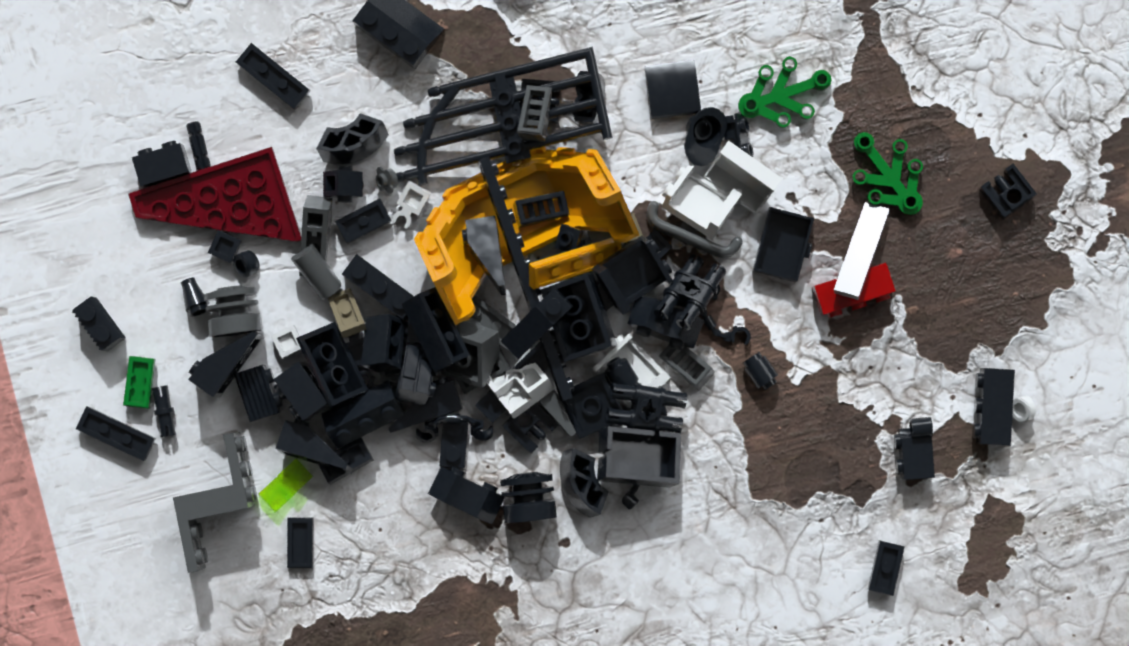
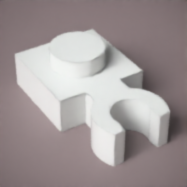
[392,181,431,229]

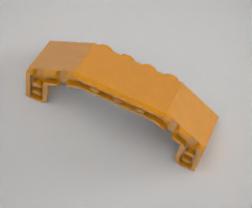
[414,146,640,325]

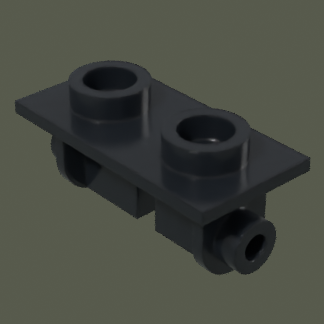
[724,113,754,157]

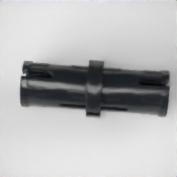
[152,385,177,438]

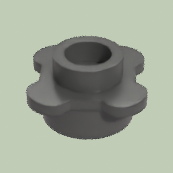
[376,167,398,194]

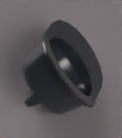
[684,107,727,166]

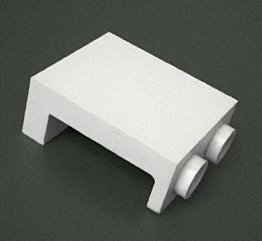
[662,162,743,240]
[592,334,671,409]

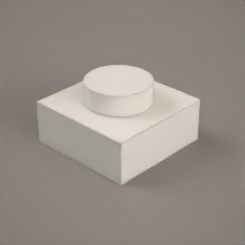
[271,325,301,359]

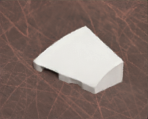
[486,363,554,419]

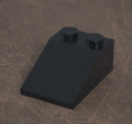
[188,332,264,398]

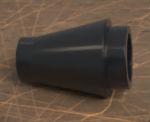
[181,277,210,317]

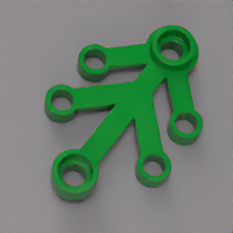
[738,56,832,128]
[852,132,923,215]

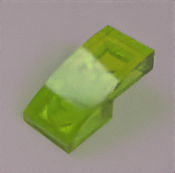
[258,458,313,513]

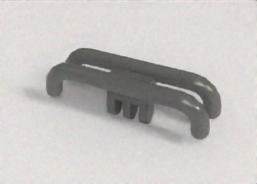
[646,201,743,258]

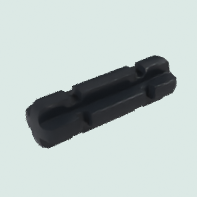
[186,121,211,170]

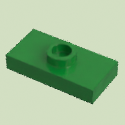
[123,356,156,409]

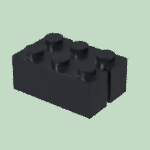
[597,426,681,488]

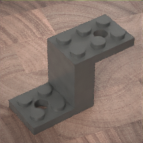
[173,432,258,573]

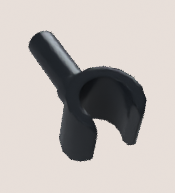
[622,485,640,510]

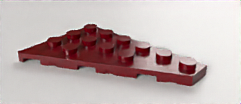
[128,147,301,242]

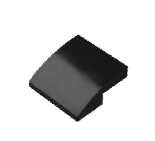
[645,60,701,119]

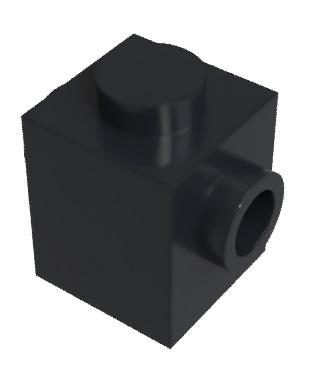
[323,166,364,203]

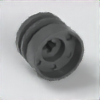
[203,285,262,337]

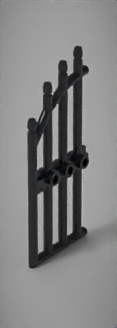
[394,47,613,185]

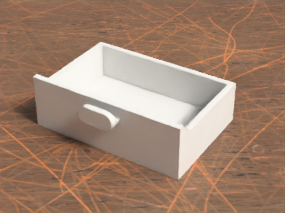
[703,141,782,215]

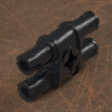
[654,254,726,330]
[605,383,687,433]

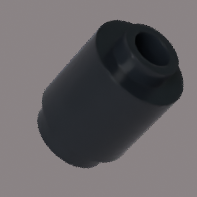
[743,352,778,390]
[605,357,639,392]

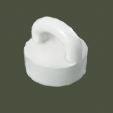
[1012,396,1036,423]

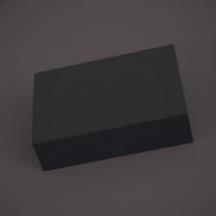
[752,207,814,282]

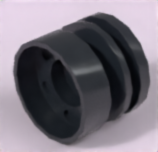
[500,472,557,523]

